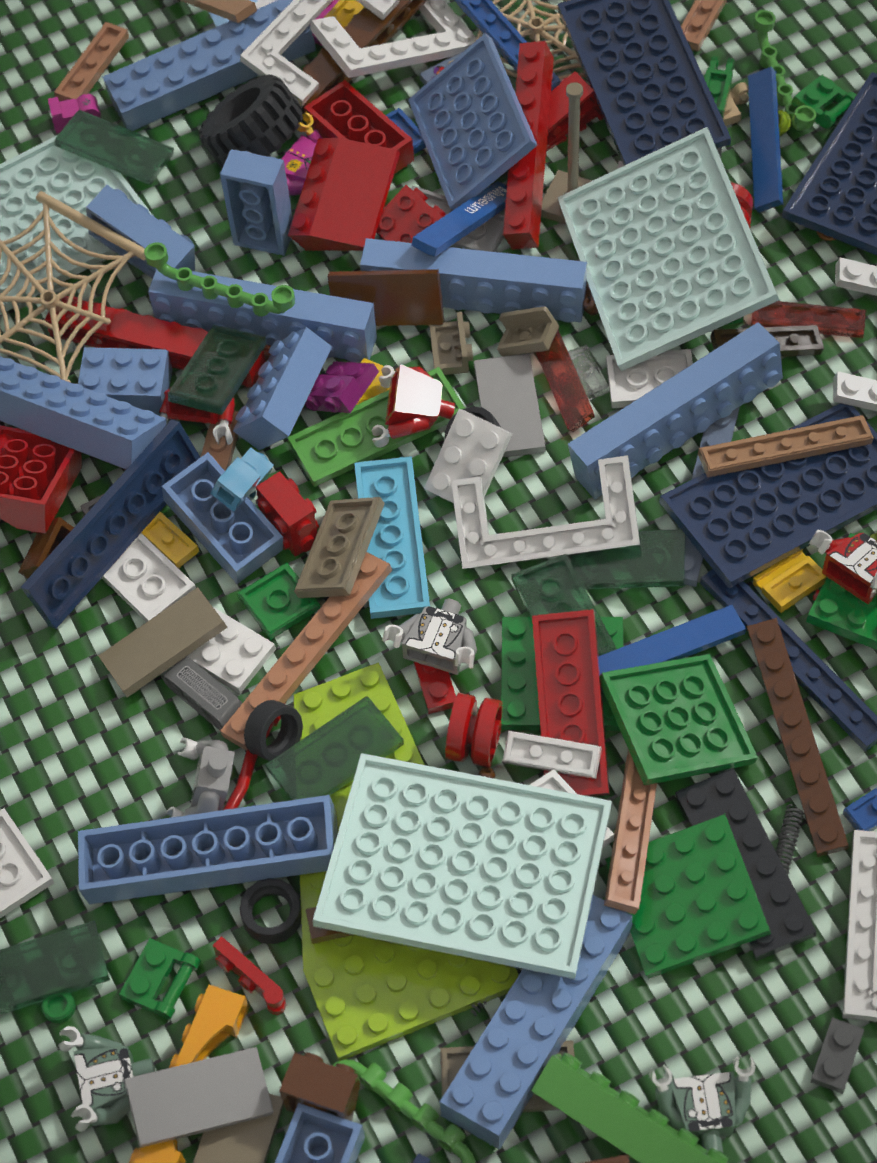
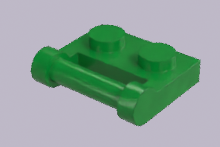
[790,74,856,129]
[119,938,201,1020]

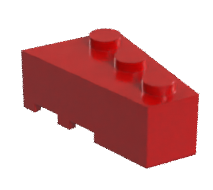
[546,71,604,151]

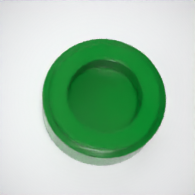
[41,989,76,1023]

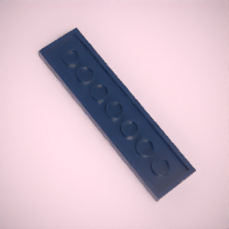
[21,419,201,629]

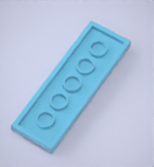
[354,456,430,619]

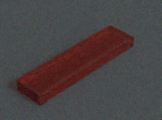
[751,301,866,338]
[536,330,595,432]

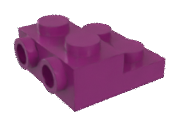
[304,361,379,413]

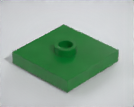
[237,563,320,640]

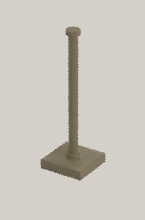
[541,82,592,225]

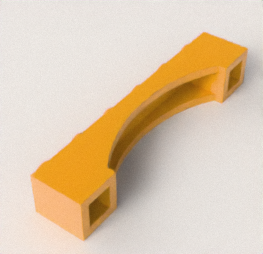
[129,984,249,1163]

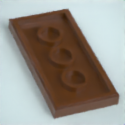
[327,269,444,326]

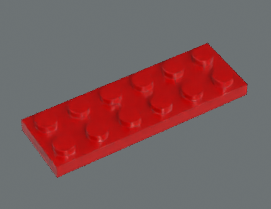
[532,609,610,797]

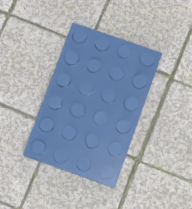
[408,33,537,210]

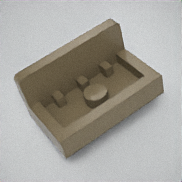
[497,306,559,357]
[429,312,473,375]

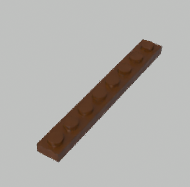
[747,618,849,857]

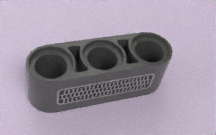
[162,656,242,730]

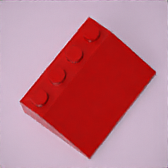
[288,138,400,251]
[0,425,82,534]

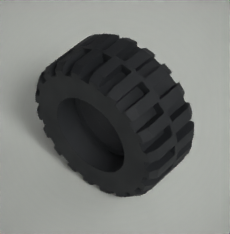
[199,74,303,168]

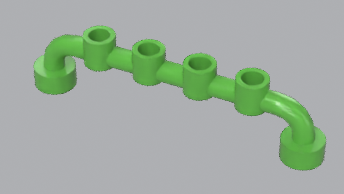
[753,10,816,132]
[144,242,295,317]
[332,1059,476,1163]

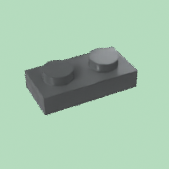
[811,1018,864,1094]

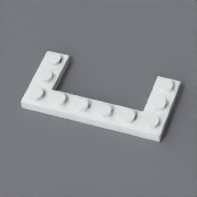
[240,0,399,106]
[310,0,476,78]
[833,257,877,411]
[451,455,640,569]
[843,830,877,1022]

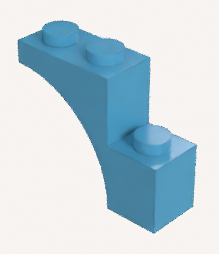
[210,447,274,511]

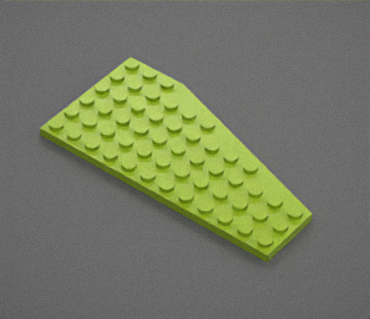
[294,662,519,1061]

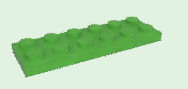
[287,367,465,487]

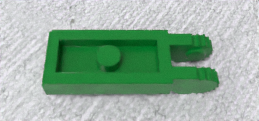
[704,56,735,119]

